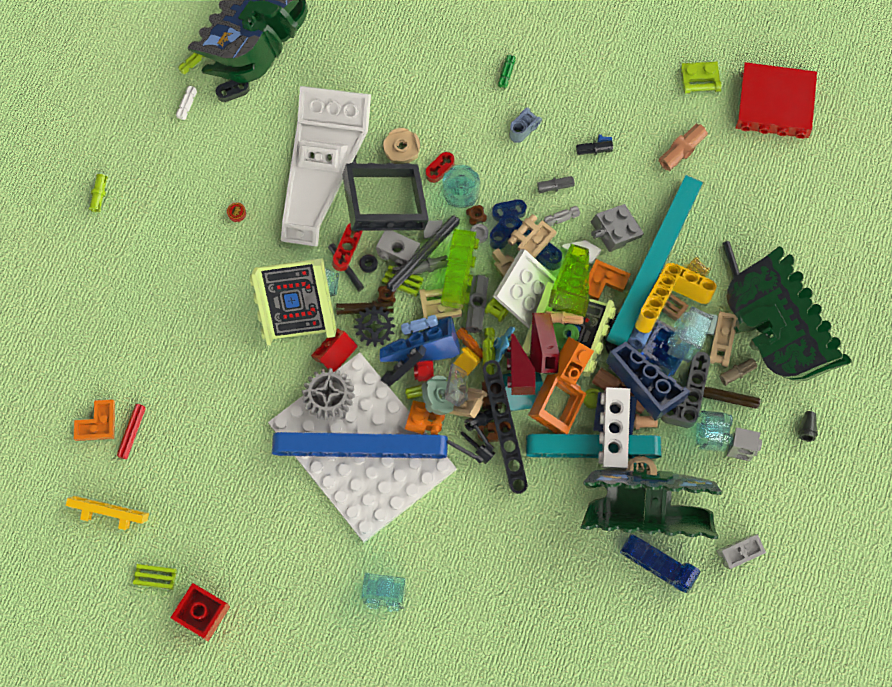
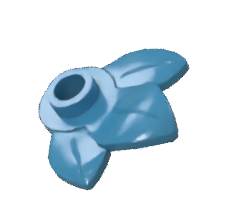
[493,327,515,363]

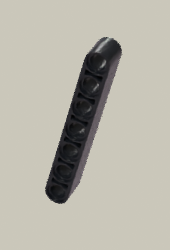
[483,360,528,494]

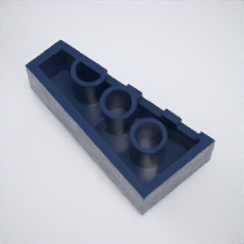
[606,342,690,421]

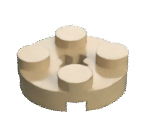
[383,128,420,164]

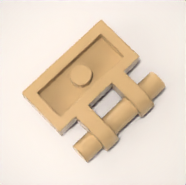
[508,214,557,258]

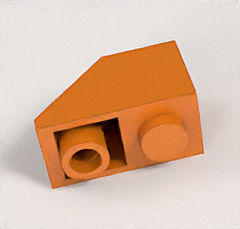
[558,337,594,385]

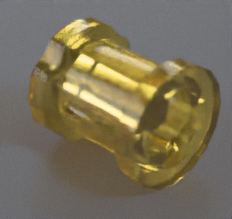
[686,257,711,277]

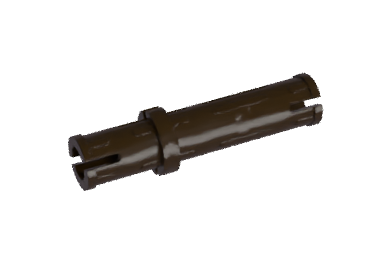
[336,300,394,315]

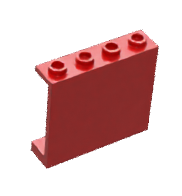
[736,62,817,139]

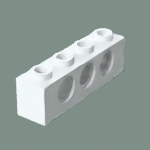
[599,387,630,470]

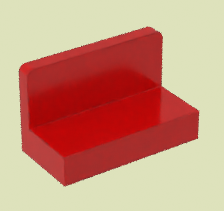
[311,329,358,372]

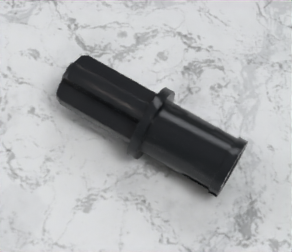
[576,140,613,155]
[464,407,500,431]

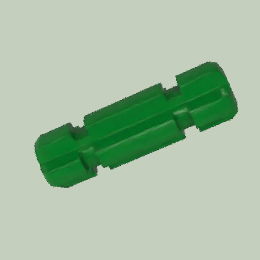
[498,54,516,89]

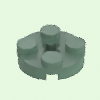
[421,375,458,415]

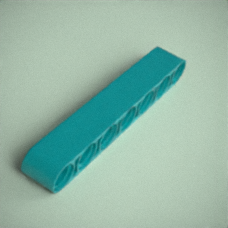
[526,434,662,459]

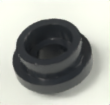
[359,254,378,273]

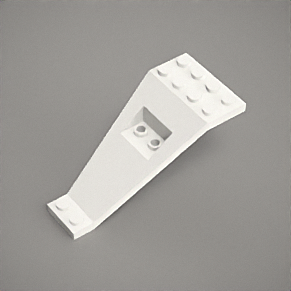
[281,86,371,246]

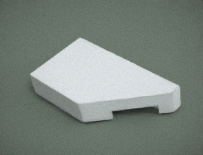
[562,240,601,266]

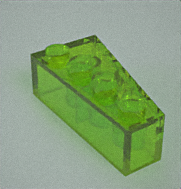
[441,229,480,310]
[548,244,589,317]

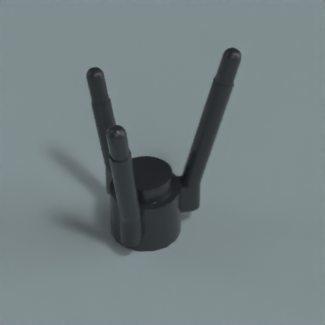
[447,425,496,465]

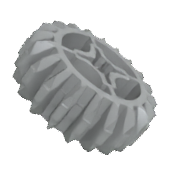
[302,368,355,420]

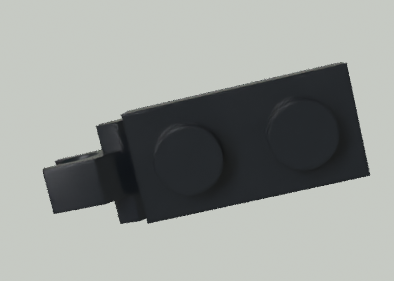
[381,345,426,387]

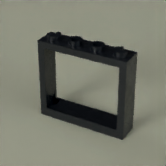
[342,163,429,231]

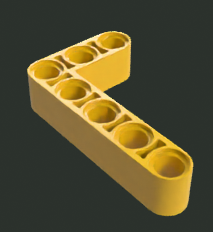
[635,263,717,333]

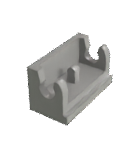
[716,534,766,569]

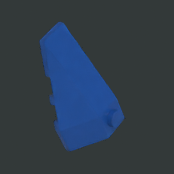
[379,316,460,362]

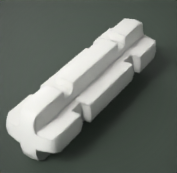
[176,86,197,120]

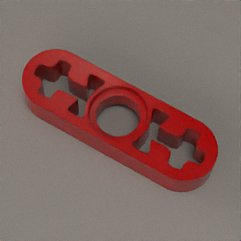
[332,223,363,271]

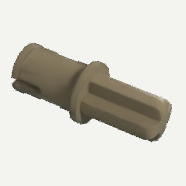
[719,358,757,386]

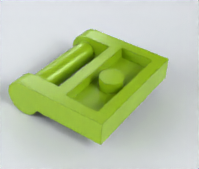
[681,61,721,94]

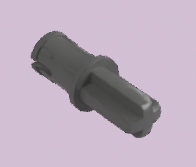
[537,176,575,194]

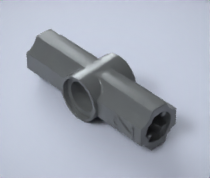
[465,275,489,333]

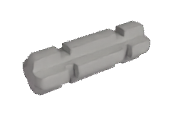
[544,206,580,227]

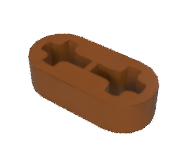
[477,422,510,442]

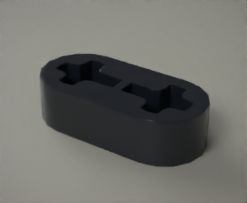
[215,80,250,102]

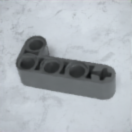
[660,352,710,428]

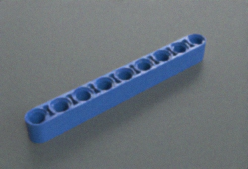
[272,432,448,459]

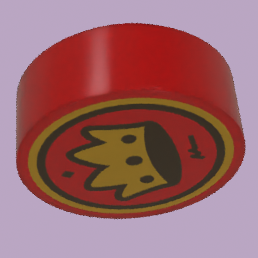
[227,203,246,222]

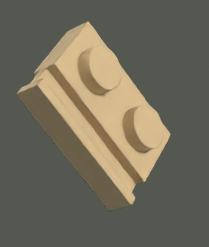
[450,386,488,418]

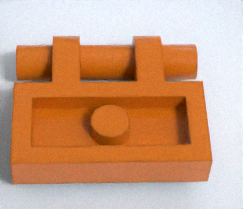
[405,400,445,435]

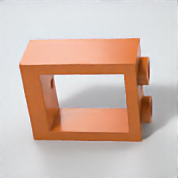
[528,373,586,434]

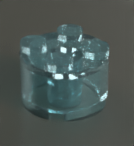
[443,165,480,208]
[696,411,733,452]

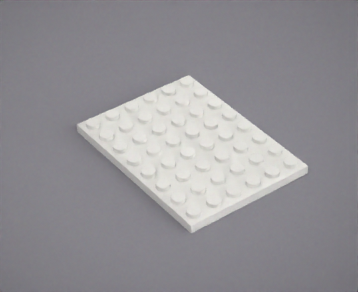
[268,353,457,543]

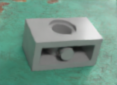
[376,230,420,266]

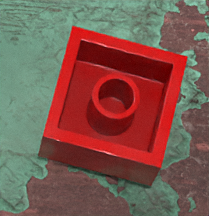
[170,583,230,642]

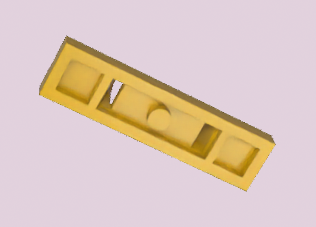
[66,496,149,530]

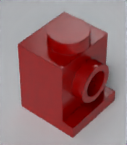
[414,360,434,381]

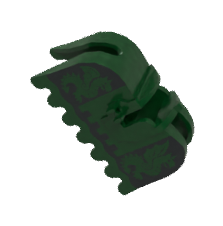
[726,246,852,382]

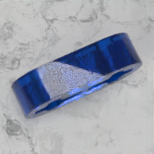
[492,199,527,222]

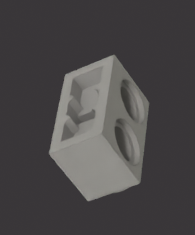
[727,427,762,461]

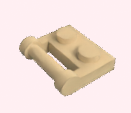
[419,284,462,320]

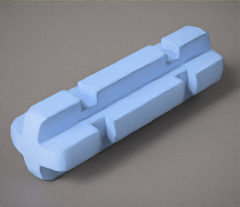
[401,315,438,335]

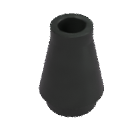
[798,411,818,442]

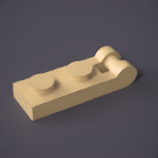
[709,311,738,367]

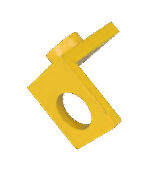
[451,347,482,379]

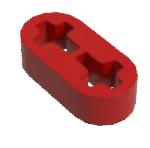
[426,152,455,183]

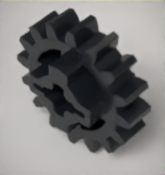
[354,305,395,347]

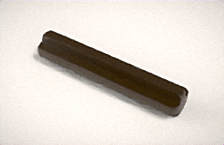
[703,386,761,409]

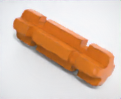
[456,327,483,359]

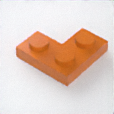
[581,259,631,301]
[74,400,115,441]

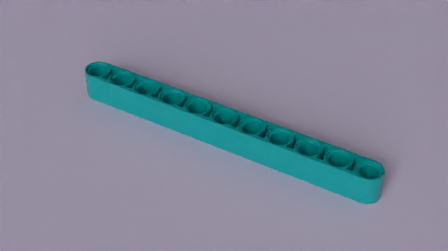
[607,175,703,346]

